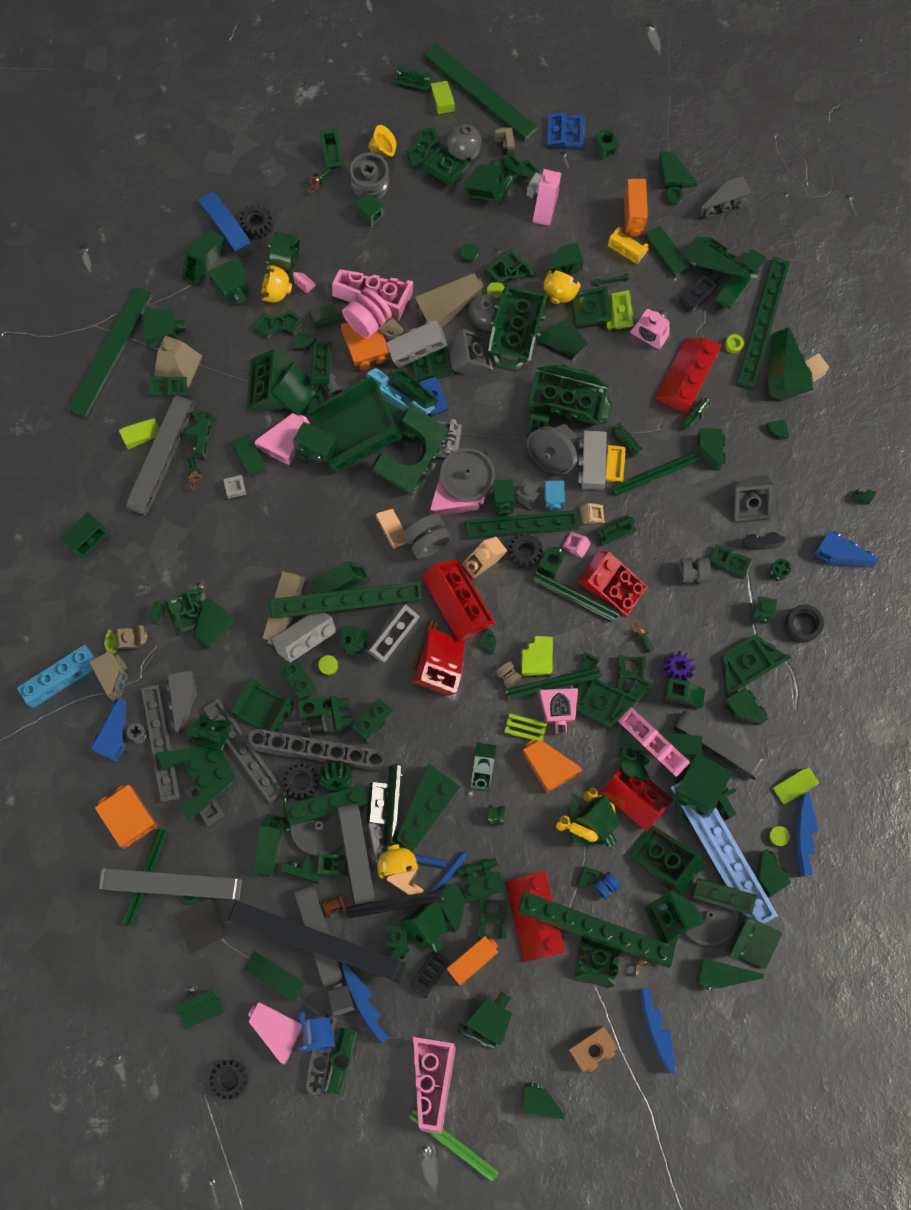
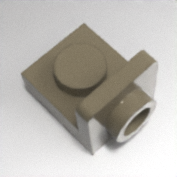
[494,128,515,156]
[378,317,403,341]
[116,625,147,649]

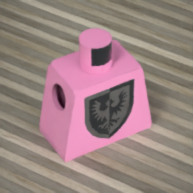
[630,309,669,350]
[539,688,578,735]

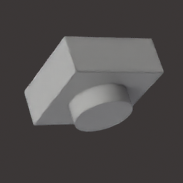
[526,173,542,199]
[223,475,247,499]

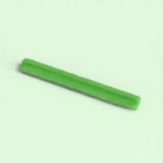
[409,1108,498,1181]

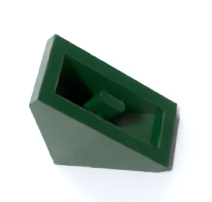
[318,853,349,876]

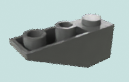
[699,176,752,218]
[166,670,197,735]

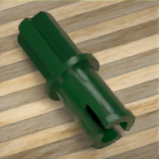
[682,397,711,429]
[612,423,643,456]

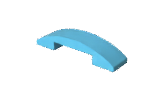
[366,368,435,414]

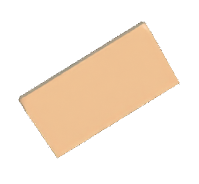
[376,509,407,550]

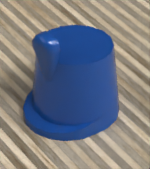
[298,1010,335,1052]

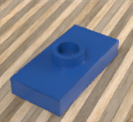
[419,376,449,417]

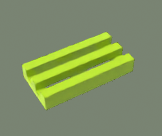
[504,713,547,742]

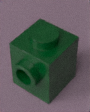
[356,193,384,226]
[751,596,777,624]

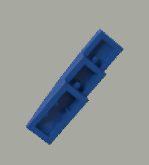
[198,191,250,251]
[795,792,819,877]
[342,964,389,1043]
[640,988,676,1074]

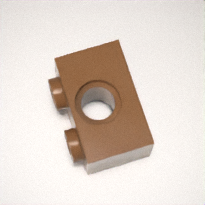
[568,1026,618,1073]

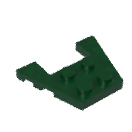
[576,652,653,728]
[156,747,236,822]

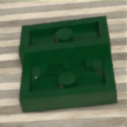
[412,346,454,382]
[270,362,319,416]

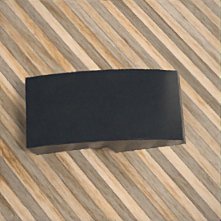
[742,532,786,550]

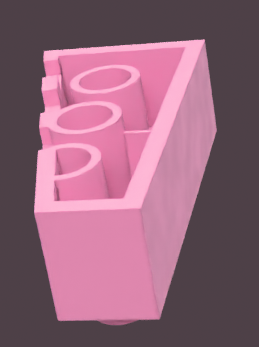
[332,269,414,321]
[413,1037,456,1134]

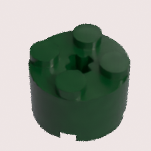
[266,232,301,273]

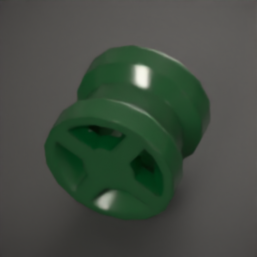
[769,559,792,581]
[488,805,505,826]

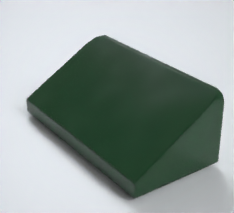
[309,300,346,328]

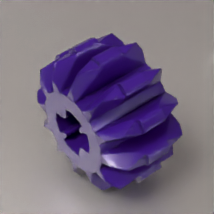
[662,651,696,681]

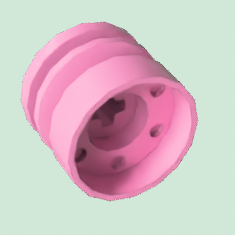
[342,288,392,338]

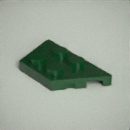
[722,635,792,697]

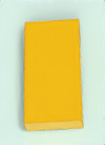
[606,445,626,483]

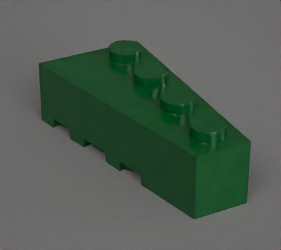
[396,763,461,853]

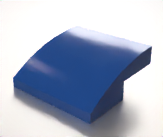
[547,112,585,149]

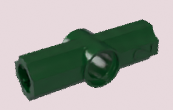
[324,1027,358,1096]

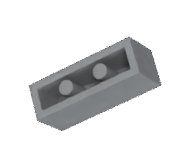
[386,320,448,368]
[578,431,607,491]
[365,604,420,662]
[272,612,336,663]

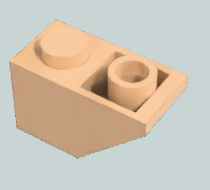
[462,537,507,579]

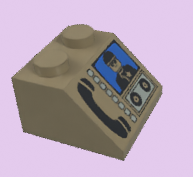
[90,650,128,702]

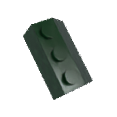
[247,349,291,412]

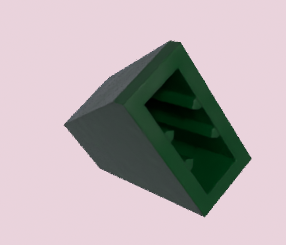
[182,230,225,286]
[309,561,370,594]
[253,814,286,877]

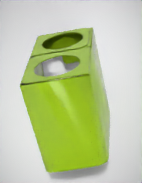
[520,636,553,677]

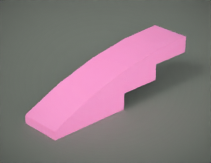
[618,707,690,777]

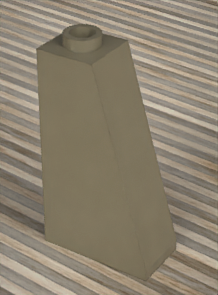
[415,273,484,328]
[263,571,307,646]

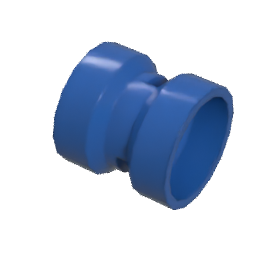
[593,871,621,900]

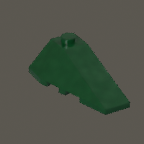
[685,237,759,278]
[768,327,814,401]

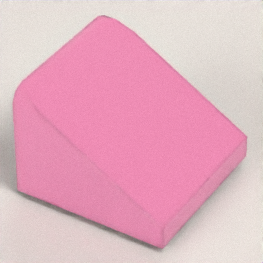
[293,272,316,293]
[562,532,591,558]

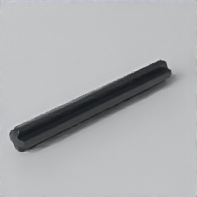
[346,889,444,918]

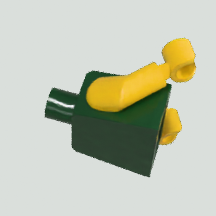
[556,788,619,847]

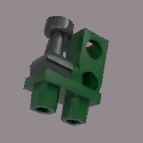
[298,695,353,738]

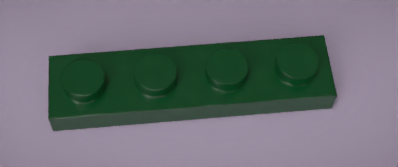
[285,785,368,826]

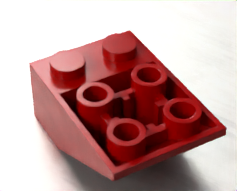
[577,551,648,617]
[413,628,465,696]

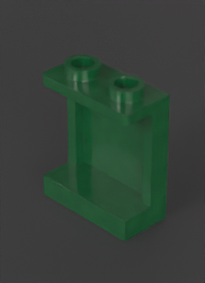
[231,678,294,733]
[673,753,733,818]

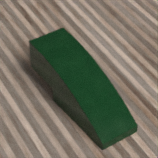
[244,951,306,1002]

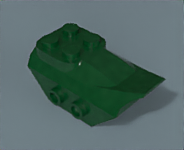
[488,284,548,371]
[527,365,612,426]

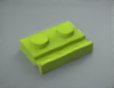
[606,290,634,331]

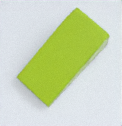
[431,81,455,114]
[119,418,160,450]
[773,767,819,805]

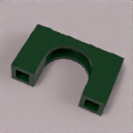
[370,405,449,494]

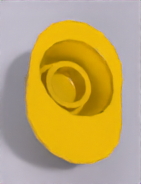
[368,125,396,159]

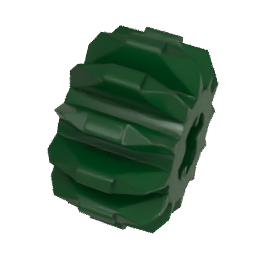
[319,761,352,793]

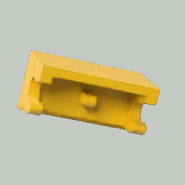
[608,226,649,264]

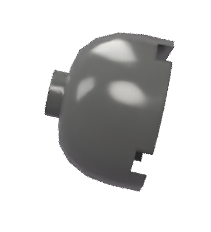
[446,124,482,160]
[467,294,497,332]

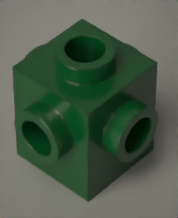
[338,624,369,655]

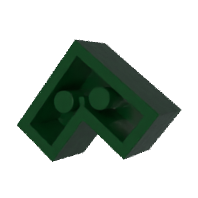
[293,421,338,463]

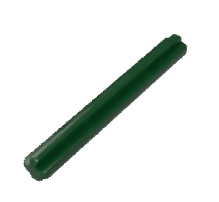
[612,452,698,496]
[532,571,619,622]
[506,667,601,700]
[122,828,168,927]

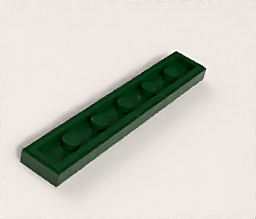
[465,510,579,540]

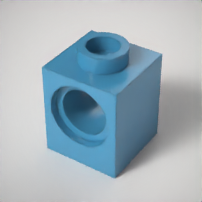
[544,481,565,511]

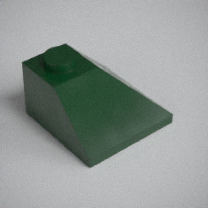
[645,890,704,943]

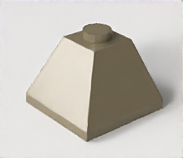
[154,336,202,388]

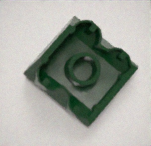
[574,936,621,988]

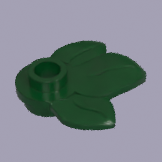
[618,747,650,780]

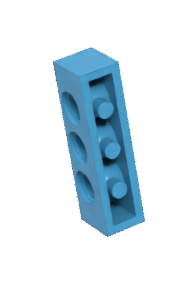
[17,645,96,708]

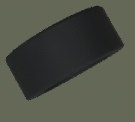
[785,604,824,643]

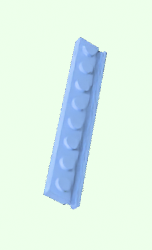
[671,781,778,923]

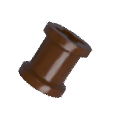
[322,893,347,917]

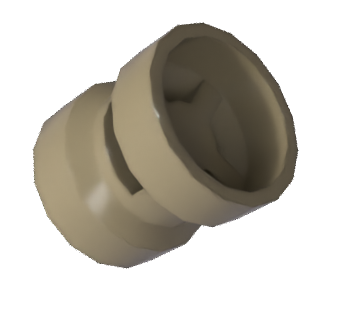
[496,661,522,688]

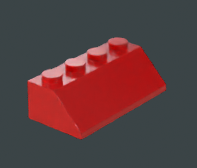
[655,338,722,414]
[421,559,496,641]
[505,871,565,962]

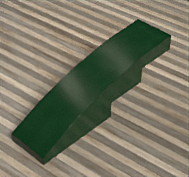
[715,248,767,310]
[620,731,703,756]

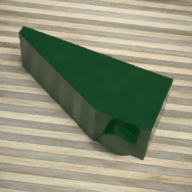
[526,411,550,439]
[696,959,765,992]

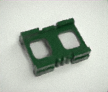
[618,655,646,692]
[187,715,233,742]
[478,899,508,939]

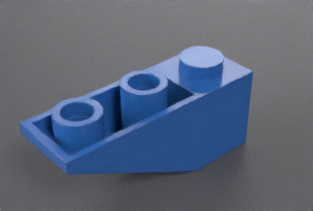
[814,530,880,567]
[91,697,127,762]

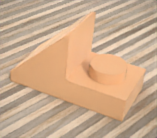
[386,870,424,895]

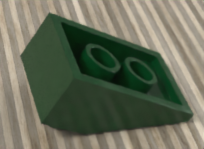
[629,825,705,896]

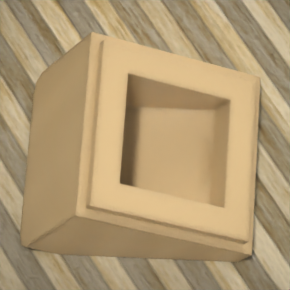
[580,503,605,525]

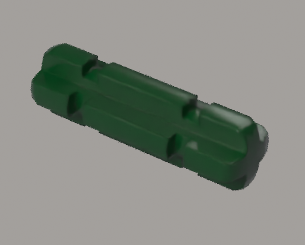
[499,170,518,200]

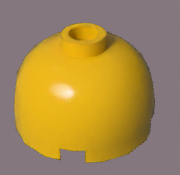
[261,265,292,303]
[543,270,581,304]
[377,844,418,879]

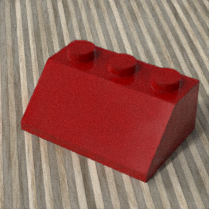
[601,768,673,832]

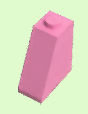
[533,169,561,227]
[255,414,310,465]
[430,478,486,516]
[248,1002,303,1064]

